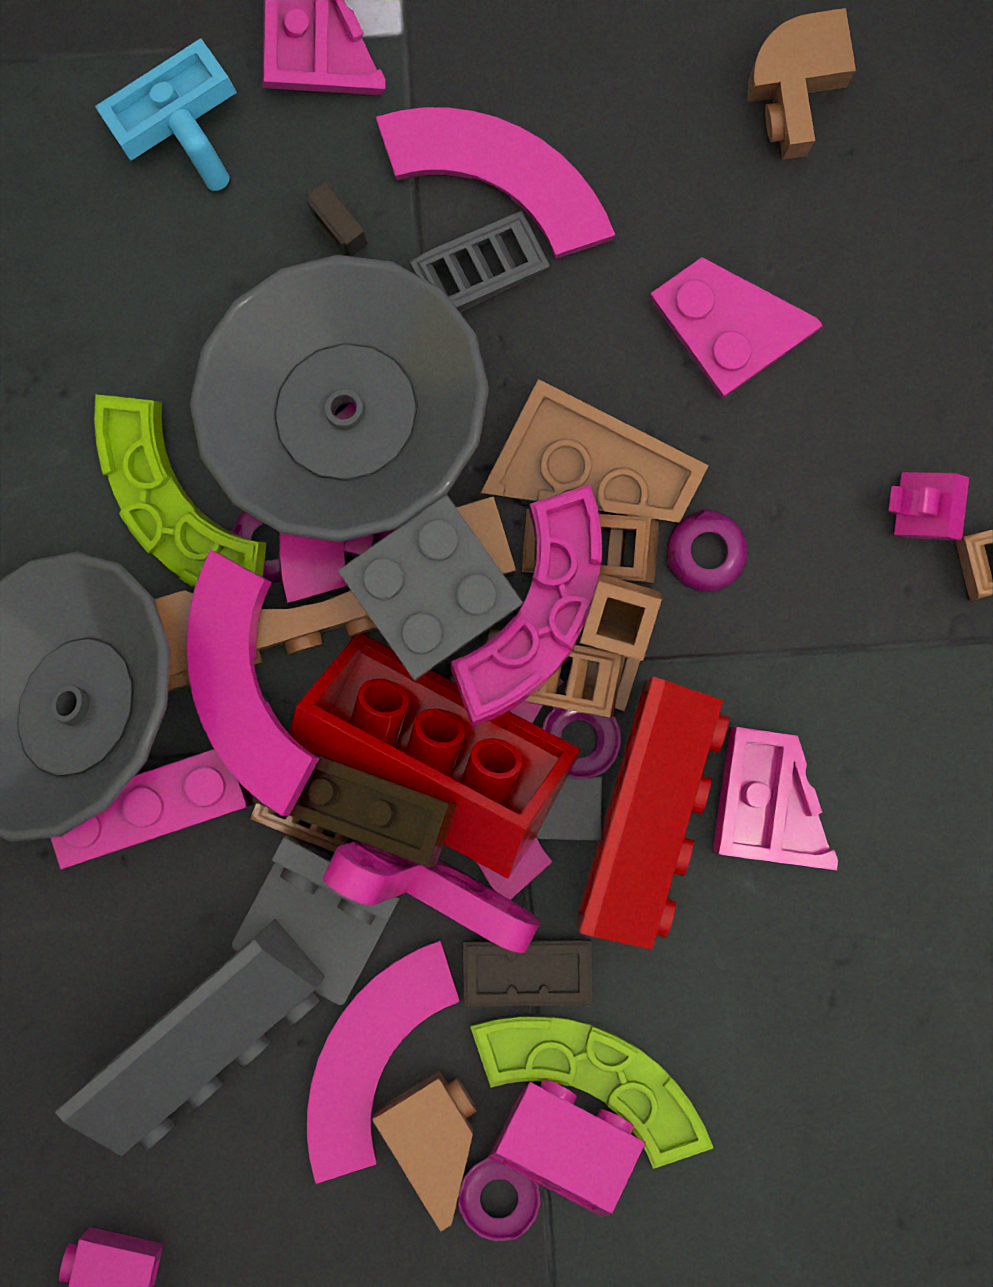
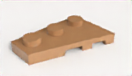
[481,379,709,523]

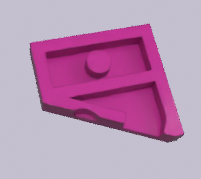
[649,257,823,399]

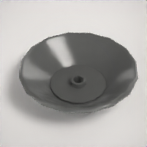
[190,254,489,542]
[0,551,170,842]

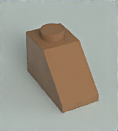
[372,1070,477,1232]

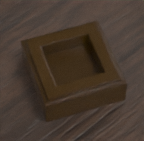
[307,181,367,256]

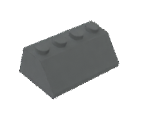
[55,919,325,1156]

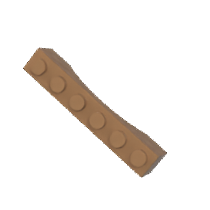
[155,496,516,692]

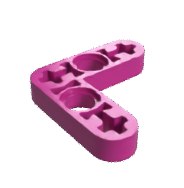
[322,841,540,953]

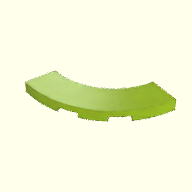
[94,394,267,588]
[470,1015,713,1169]

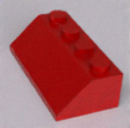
[289,633,581,879]
[575,677,729,950]

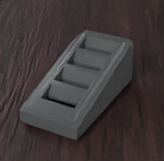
[409,210,550,313]

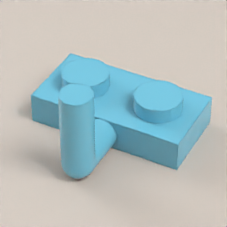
[95,38,237,191]

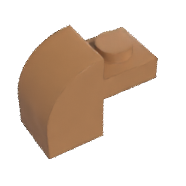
[747,8,856,160]
[563,574,662,711]

